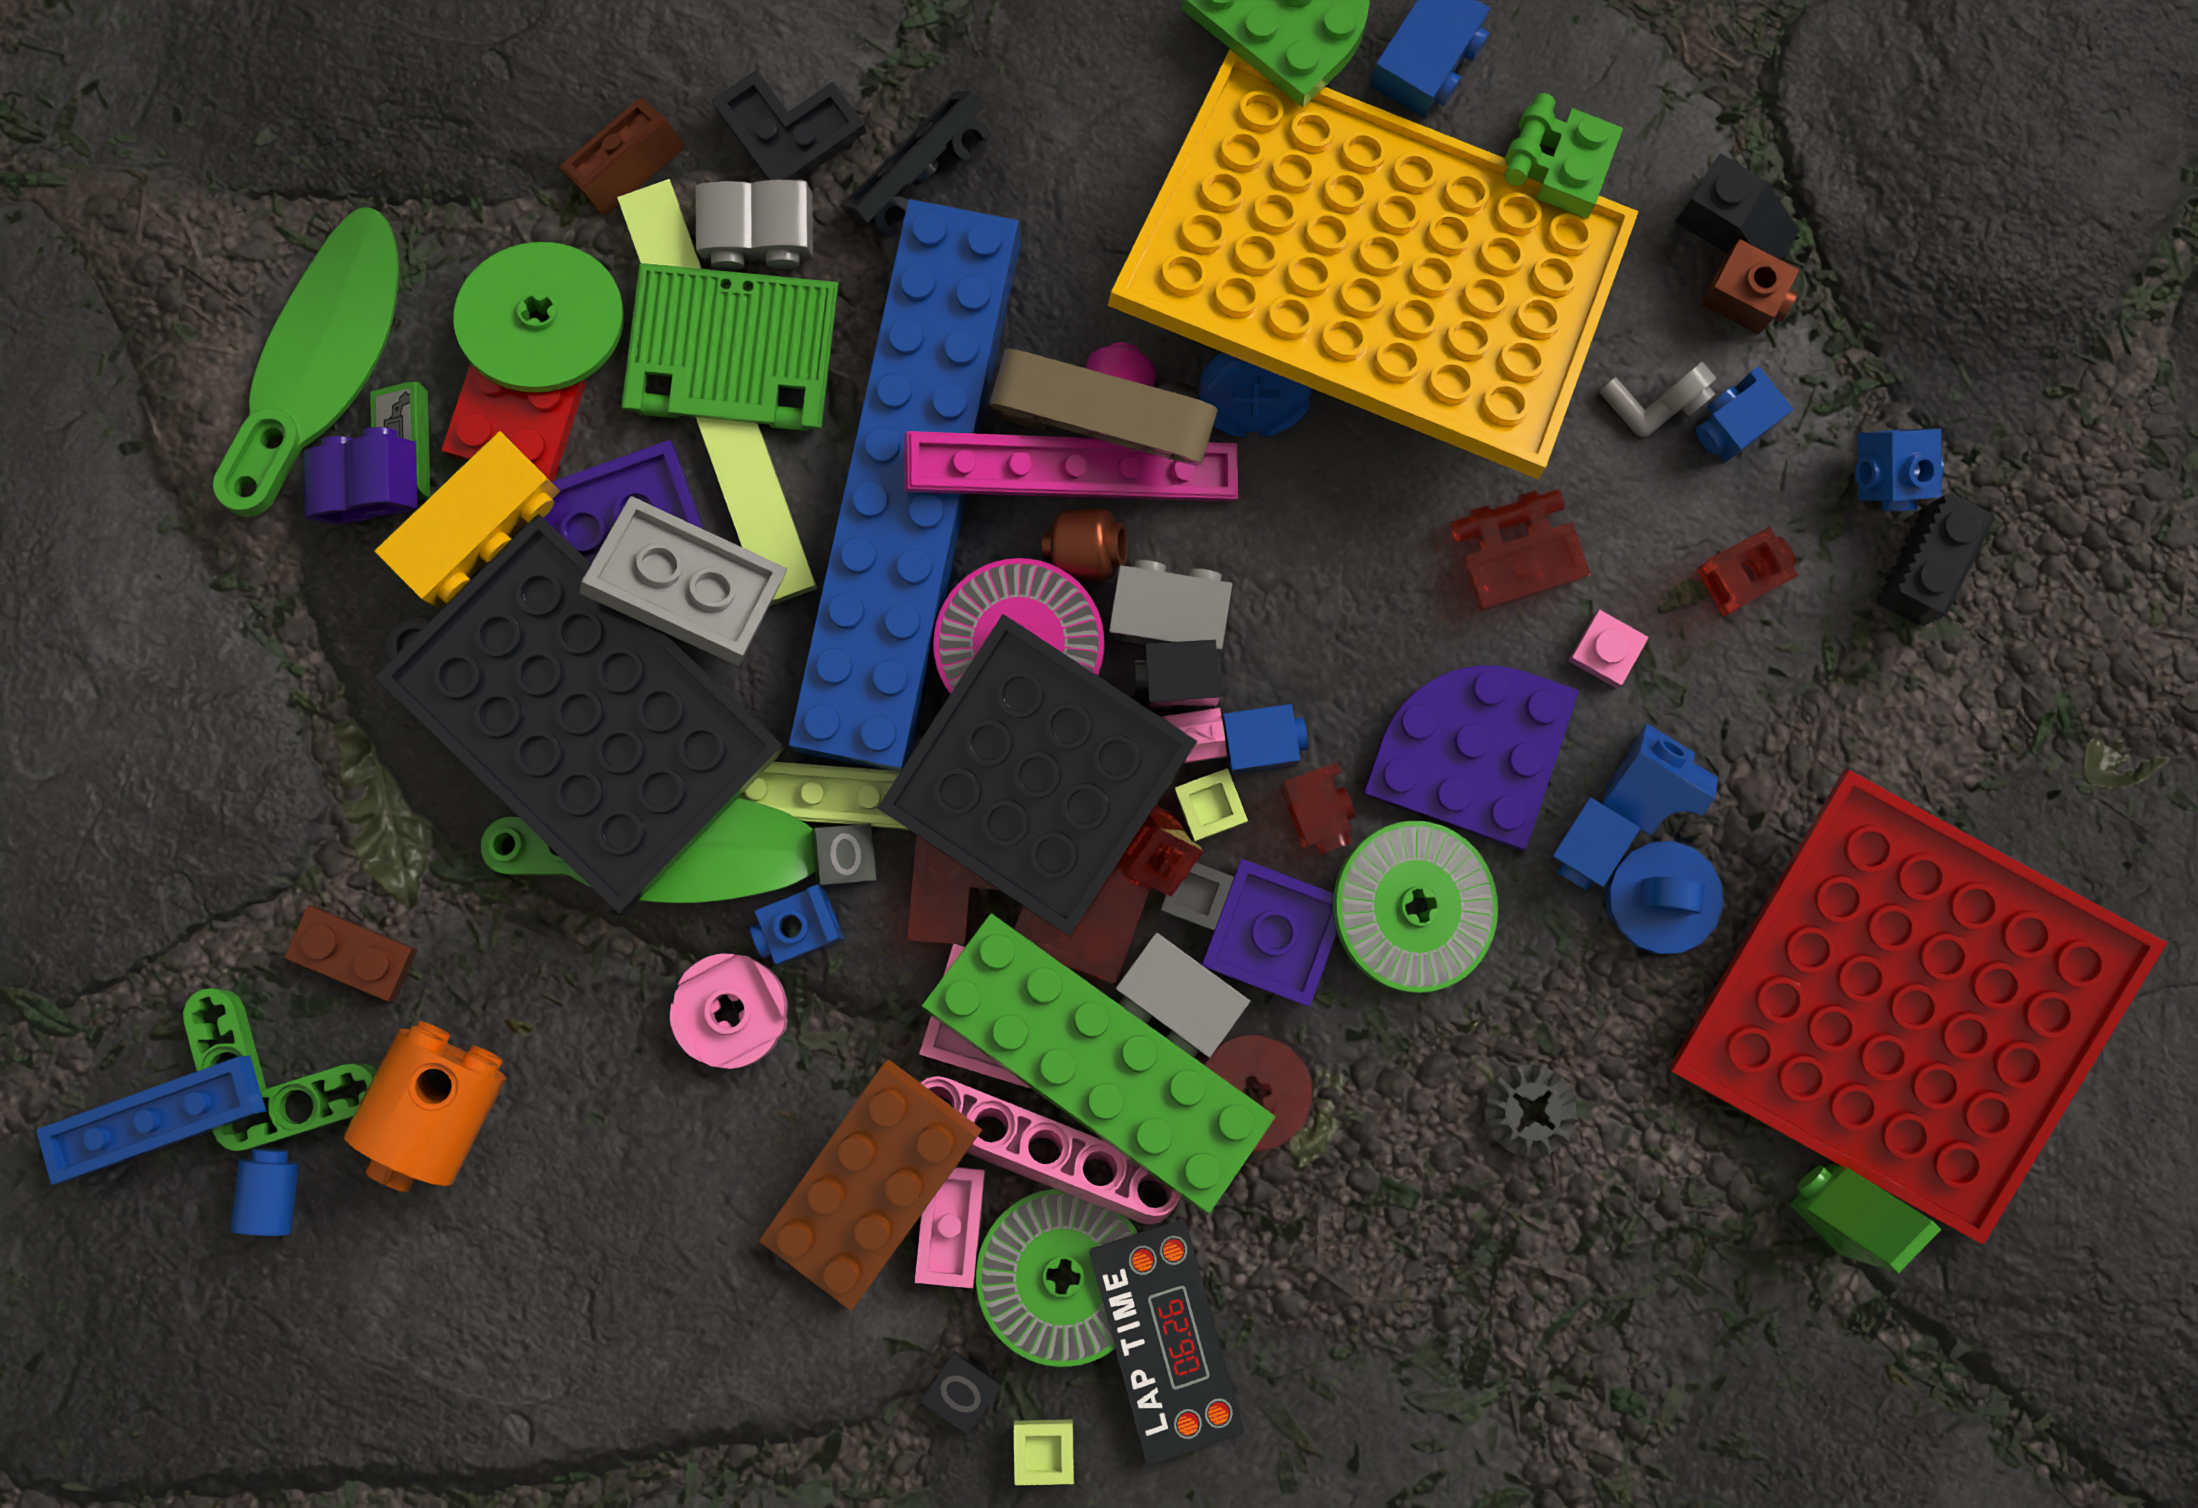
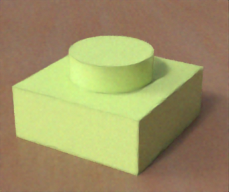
[1174,768,1248,843]
[1014,1419,1074,1485]

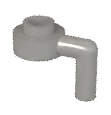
[1599,361,1717,437]

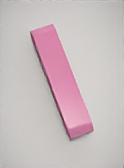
[921,1076,1181,1224]

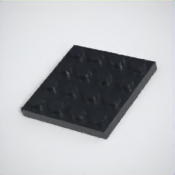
[877,614,1198,936]

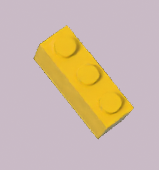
[375,431,561,609]

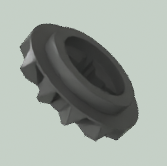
[1485,1065,1579,1157]

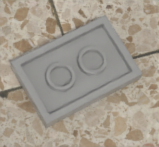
[579,496,787,666]

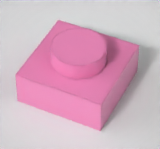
[1568,609,1649,689]

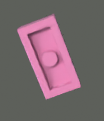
[915,1166,985,1288]

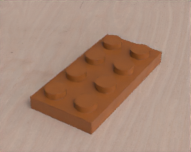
[759,1059,983,1311]

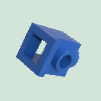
[1696,366,1794,463]
[750,884,845,966]

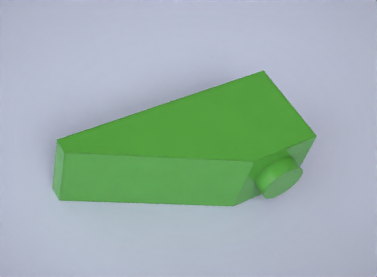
[1790,1164,1941,1274]

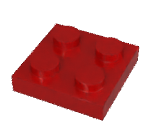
[441,364,586,482]

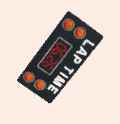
[1089,1219,1244,1466]

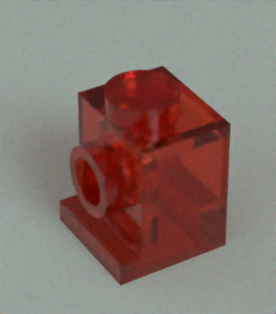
[1697,527,1799,617]
[1280,762,1355,855]
[1119,805,1204,897]

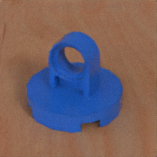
[1605,841,1724,954]

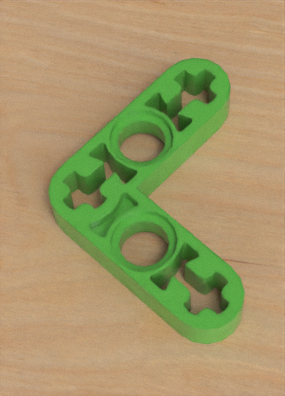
[183,988,377,1151]

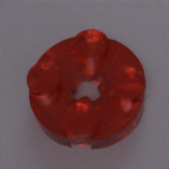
[1204,1035,1312,1151]

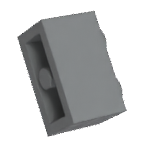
[1109,560,1233,658]
[1116,932,1250,1058]

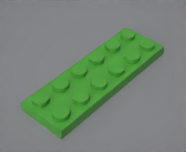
[922,913,1276,1215]

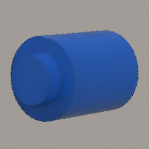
[230,1148,300,1236]

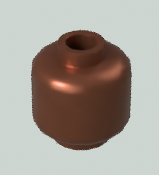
[1042,509,1128,582]

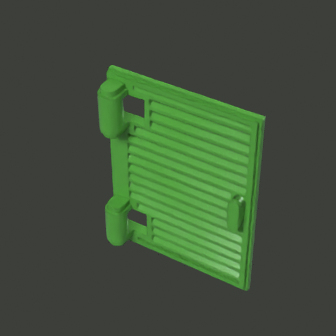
[621,263,839,432]

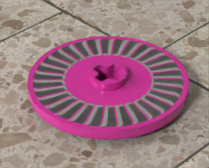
[933,558,1104,694]

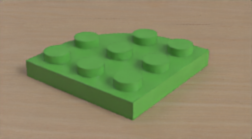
[1182,0,1370,107]

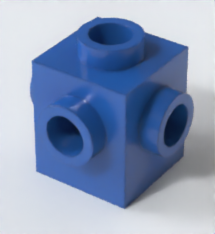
[1855,429,1944,511]

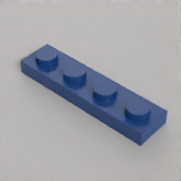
[36,1055,266,1185]

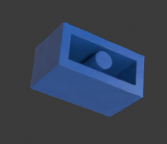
[1370,0,1491,119]

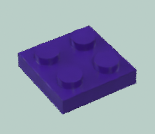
[1202,859,1337,1007]

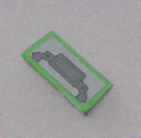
[370,382,430,500]

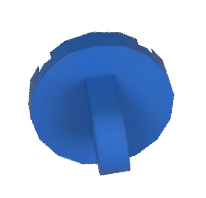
[1199,353,1312,437]

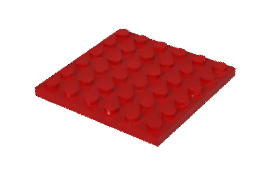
[1669,768,2168,1245]

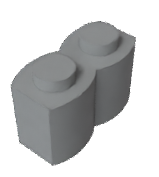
[696,180,813,271]

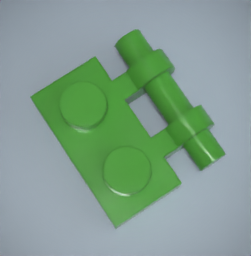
[1504,93,1623,219]

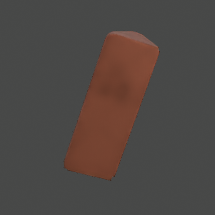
[559,97,684,215]

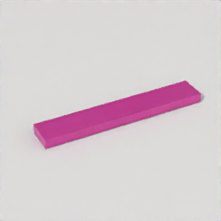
[904,431,1238,502]

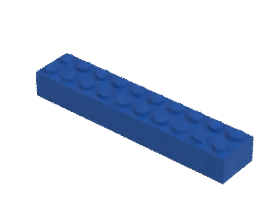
[789,199,1021,772]

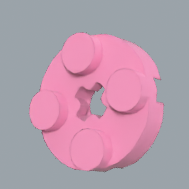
[670,953,788,1069]

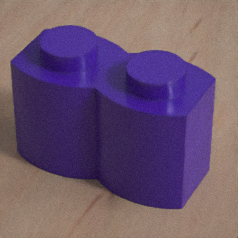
[304,427,417,525]

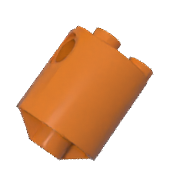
[344,1021,506,1192]

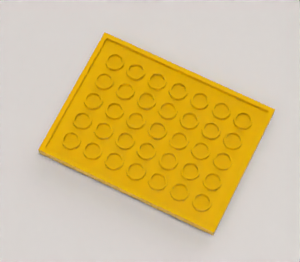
[1108,49,1639,480]

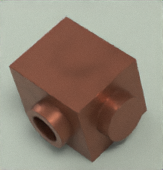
[1700,239,1799,334]

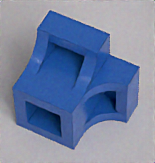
[1602,723,1718,836]

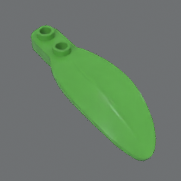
[213,207,399,517]
[481,798,815,903]

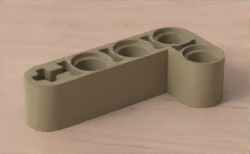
[989,349,1218,466]

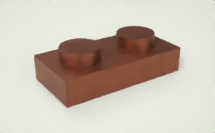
[284,905,418,1002]

